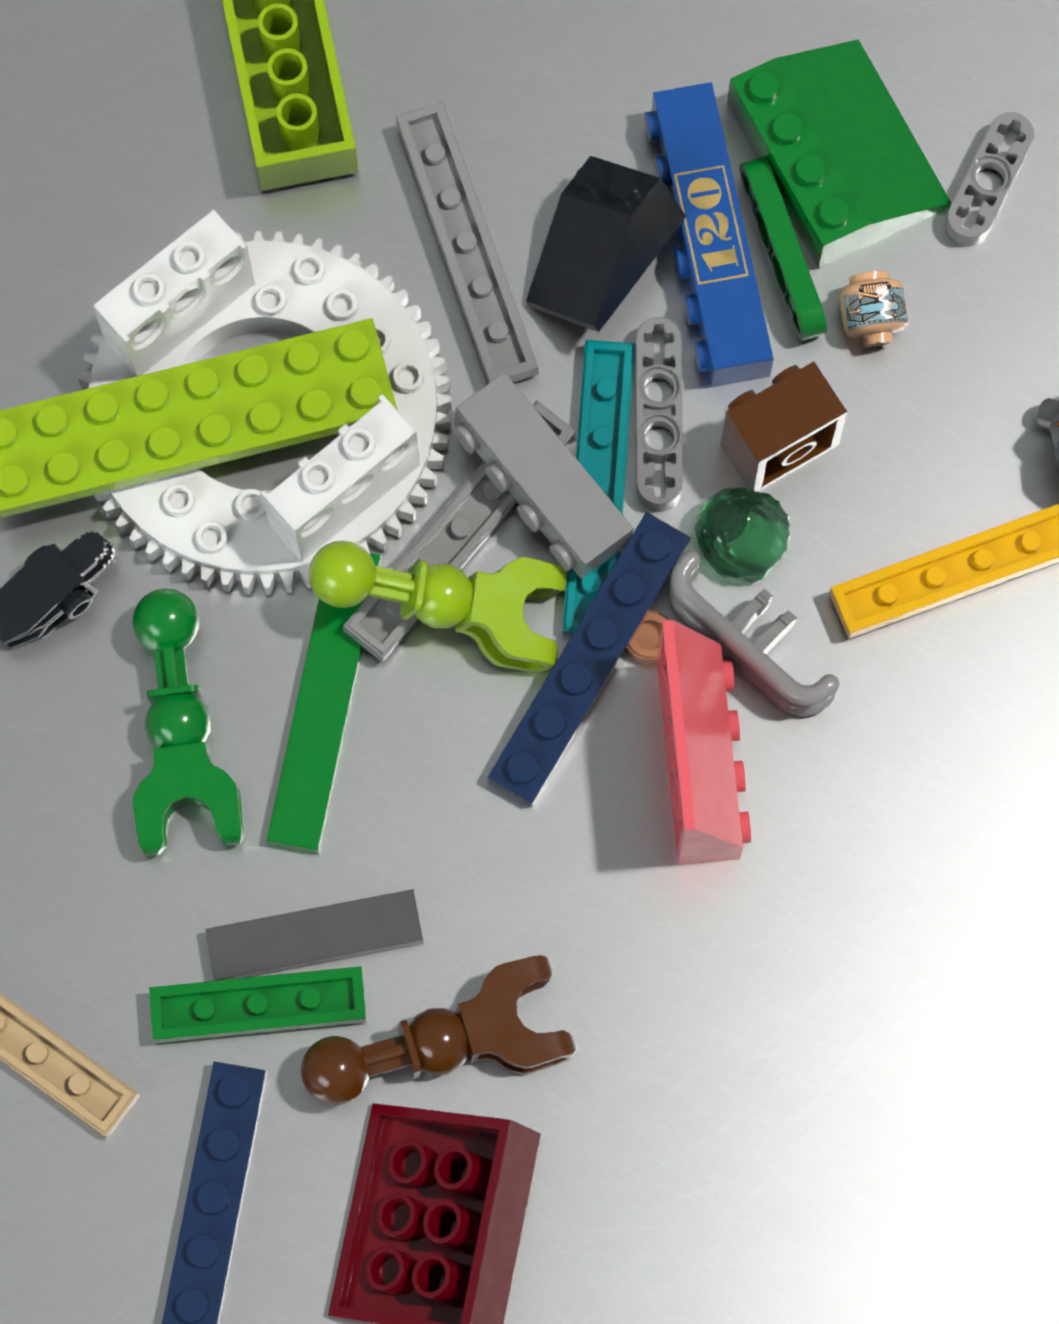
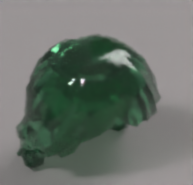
[694,487,791,584]

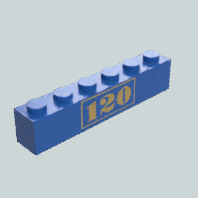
[644,82,774,387]

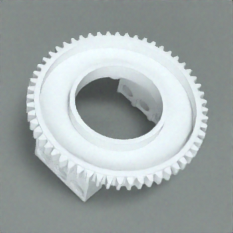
[78,209,452,595]

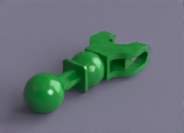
[132,588,244,857]

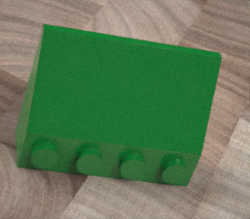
[727,39,952,269]

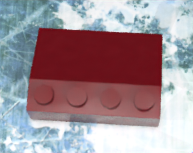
[328,1103,541,1324]

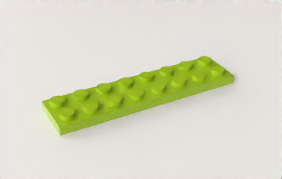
[0,318,398,518]

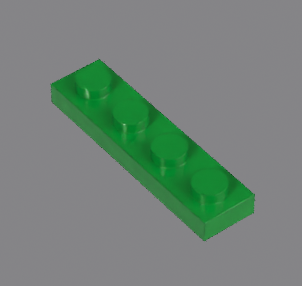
[149,966,367,1043]

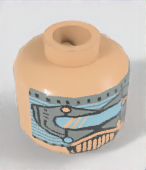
[839,271,908,348]

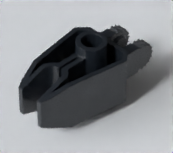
[0,531,116,649]

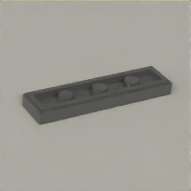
[205,889,424,981]

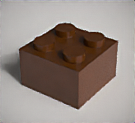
[720,361,847,495]

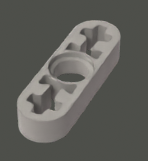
[945,112,1034,247]

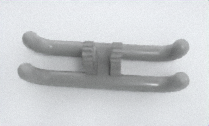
[669,550,840,717]

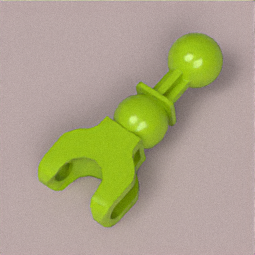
[309,540,568,673]

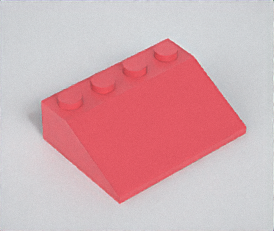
[657,620,751,865]

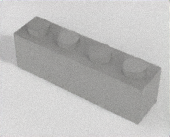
[453,372,634,580]

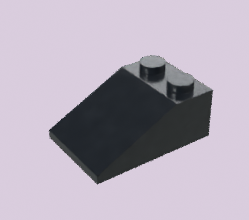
[526,156,686,332]

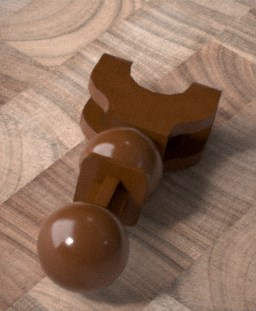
[301,955,578,1105]

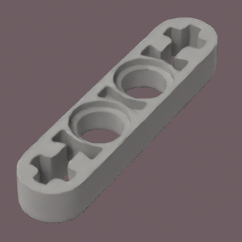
[635,317,683,512]

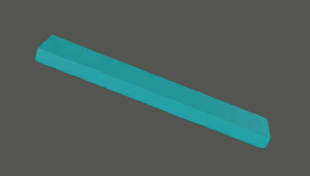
[562,340,635,636]

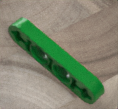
[739,157,827,341]

